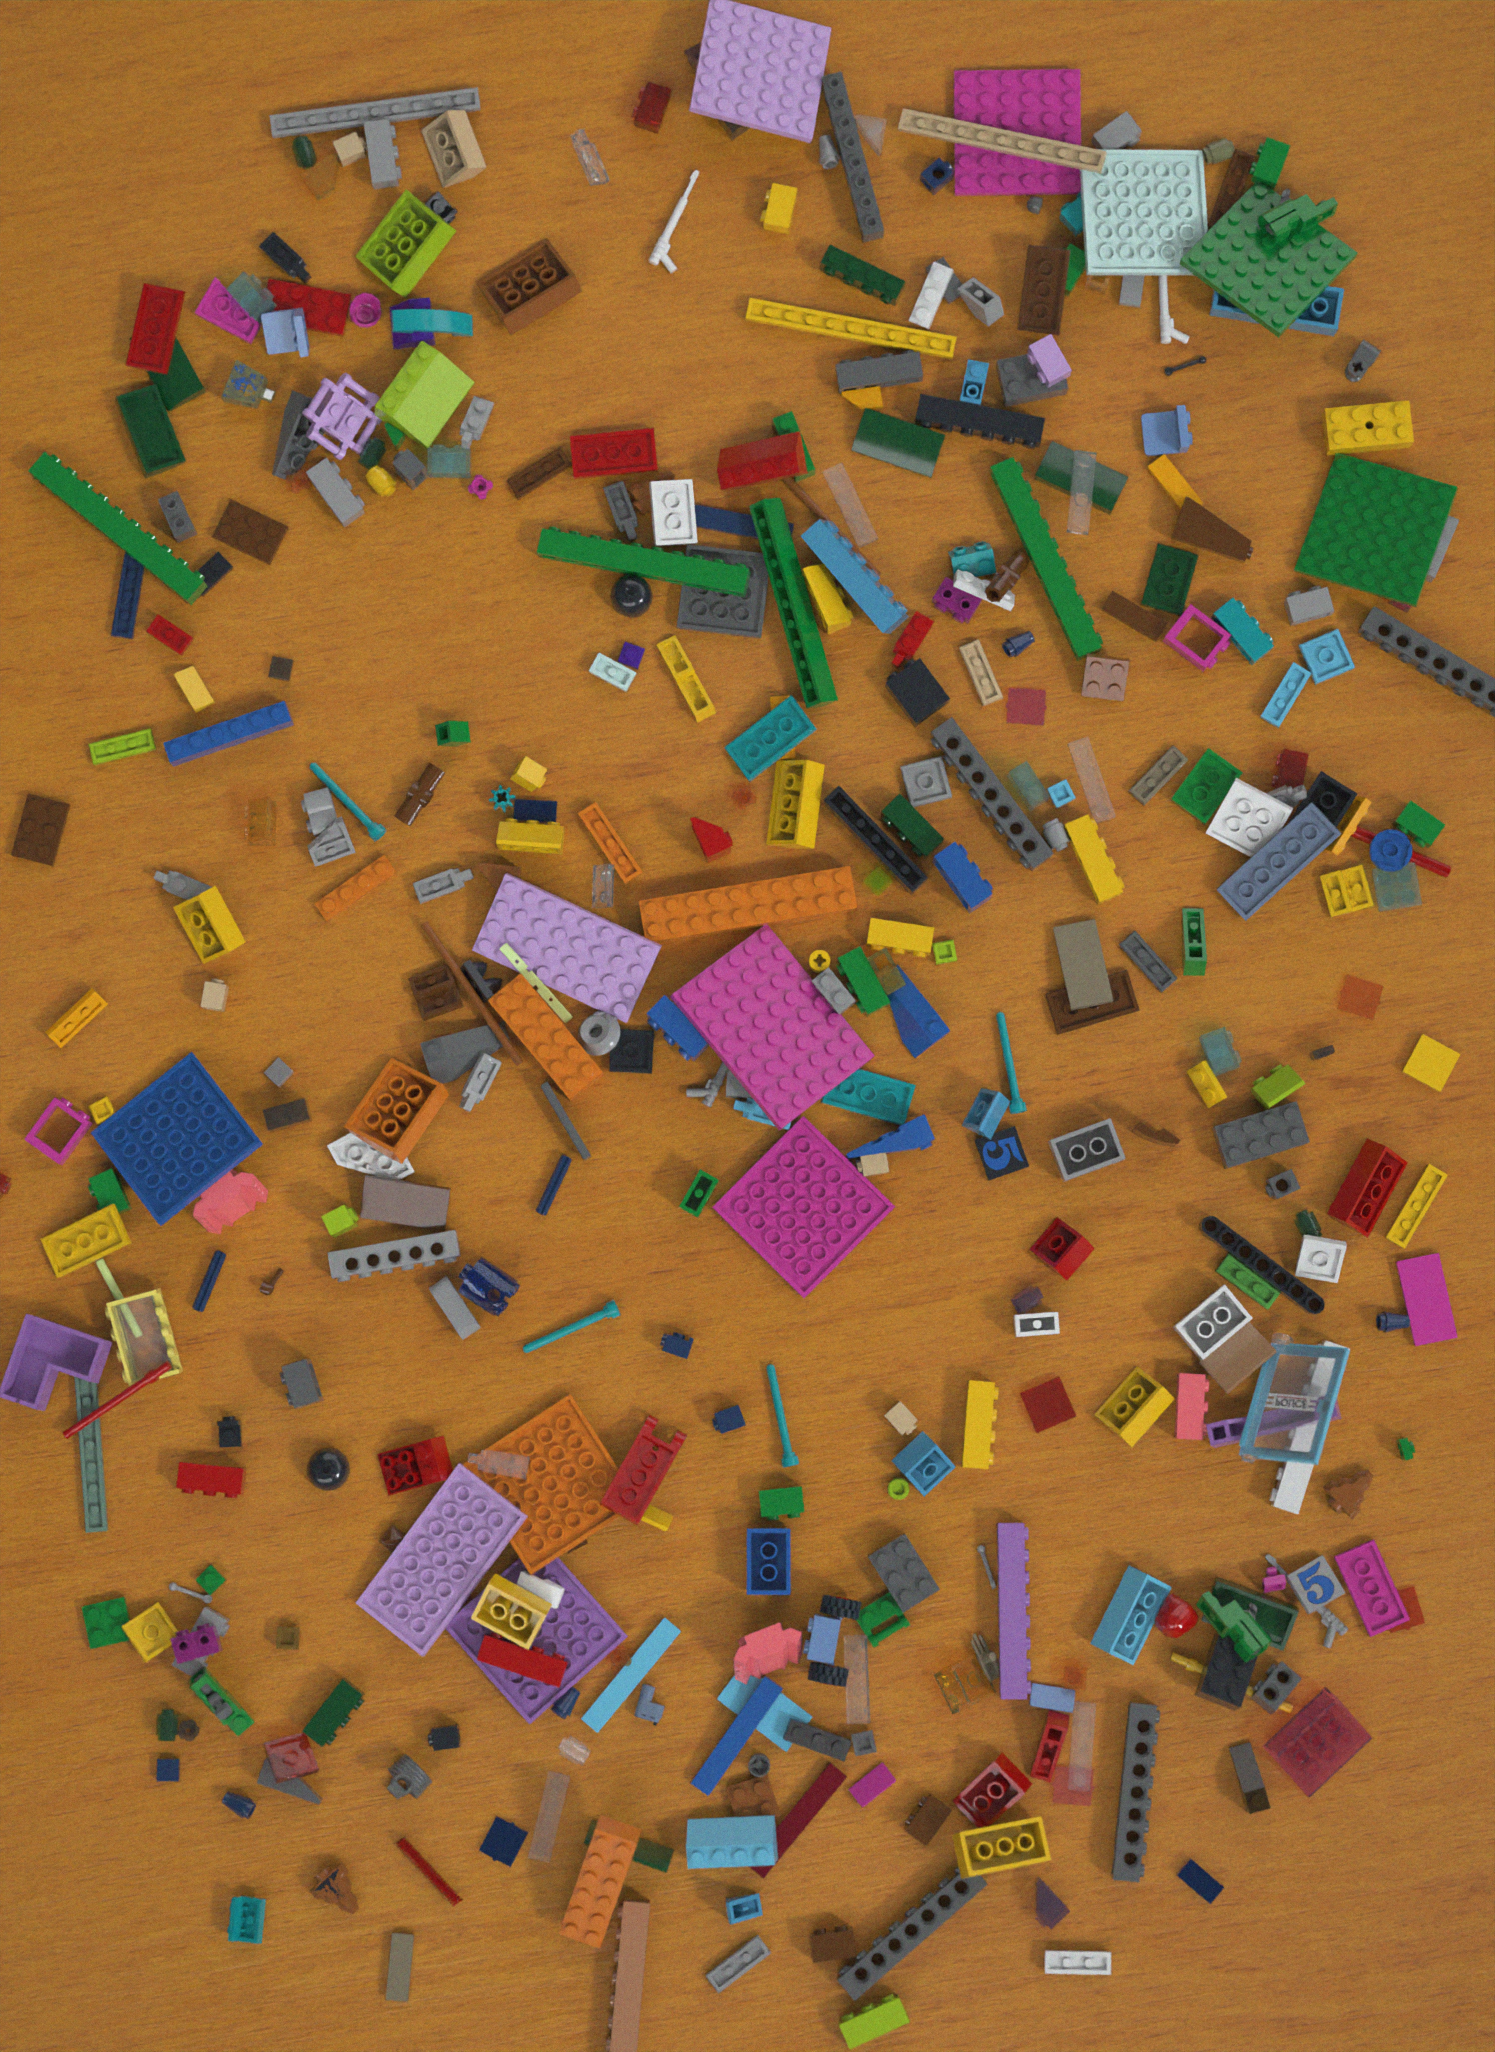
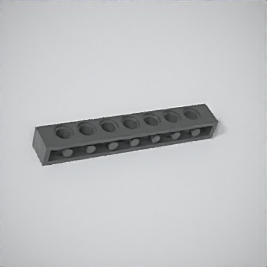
[821,71,884,243]
[1358,606,1495,717]
[930,717,1054,871]
[1111,1702,1160,1882]
[837,1866,988,2001]

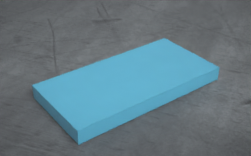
[717,1675,813,1752]

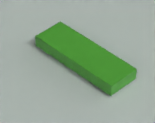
[1215,1254,1281,1310]

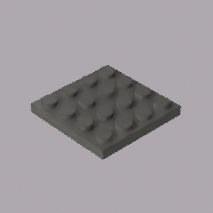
[677,544,769,639]

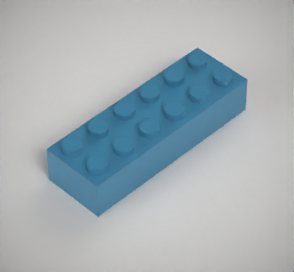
[1209,286,1344,336]
[801,519,909,634]

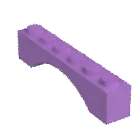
[1206,1397,1342,1448]

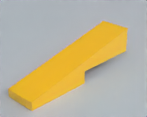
[656,635,716,723]

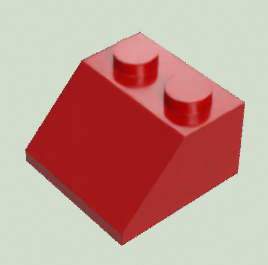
[690,817,733,863]
[1029,1217,1095,1281]

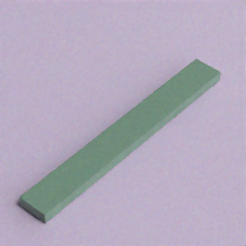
[74,1376,108,1533]

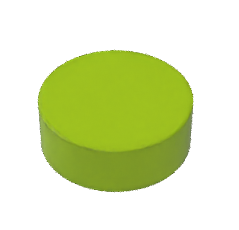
[888,1478,909,1500]

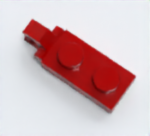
[891,611,934,669]

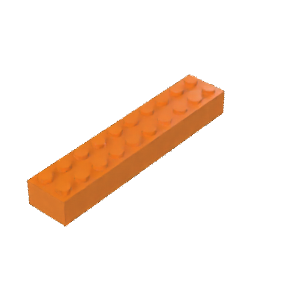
[639,866,857,944]

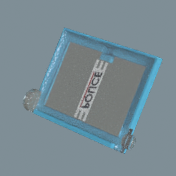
[1239,1333,1350,1465]

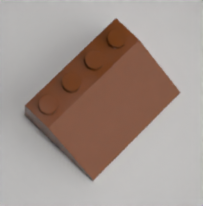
[476,238,582,335]

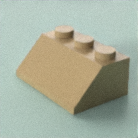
[421,110,487,187]

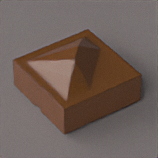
[378,1524,406,1553]

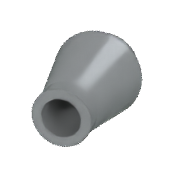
[819,135,840,169]

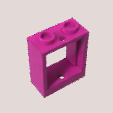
[1163,604,1231,672]
[24,1097,93,1166]

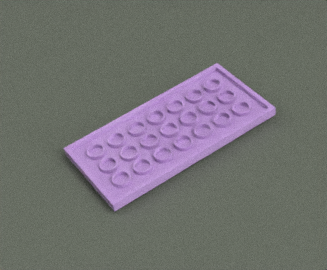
[472,873,662,1023]
[356,1463,528,1657]

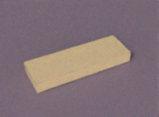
[959,639,1003,707]

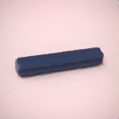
[536,1155,572,1216]
[192,1250,226,1312]

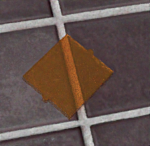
[1337,975,1384,1020]

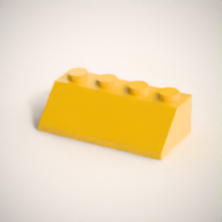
[766,760,825,849]

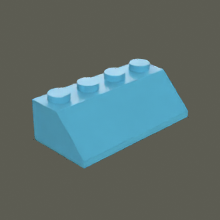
[1090,1565,1172,1665]
[686,1815,778,1869]

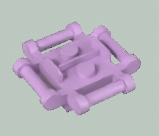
[302,372,382,460]

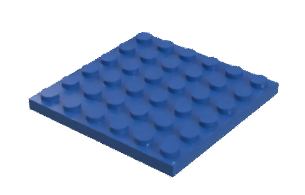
[91,1052,263,1226]

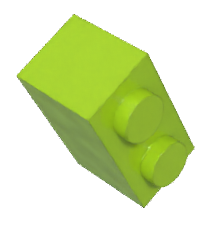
[321,1205,359,1238]

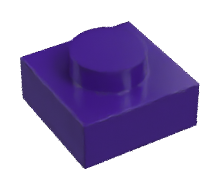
[618,642,645,670]

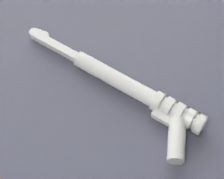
[648,170,699,273]
[1158,275,1190,344]

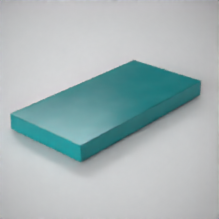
[724,695,817,782]
[821,1069,916,1126]

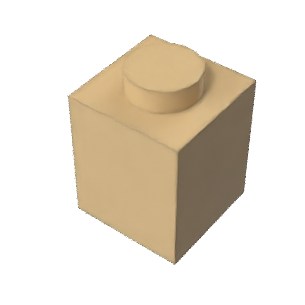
[333,132,367,167]
[201,979,229,1012]
[856,1153,889,1177]
[884,1401,918,1435]

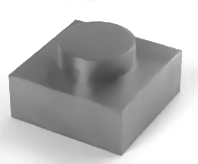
[851,1730,877,1756]

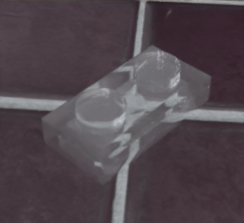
[592,864,614,909]

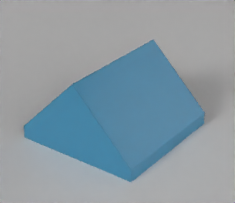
[962,1088,1010,1140]

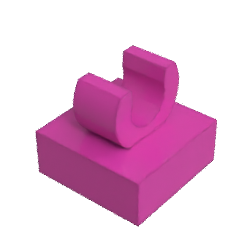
[1262,1567,1286,1593]

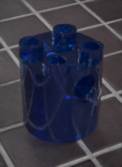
[458,1257,521,1317]

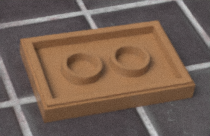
[1199,1322,1277,1394]

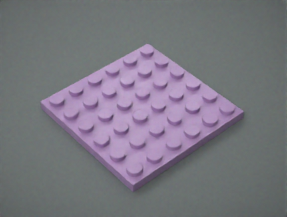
[689,0,831,143]

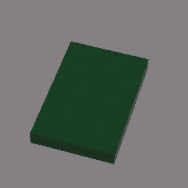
[1140,544,1199,616]

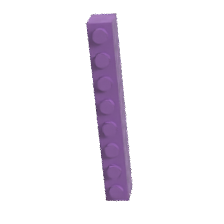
[997,1523,1031,1699]

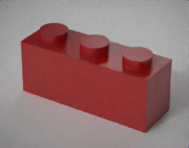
[176,1462,246,1498]

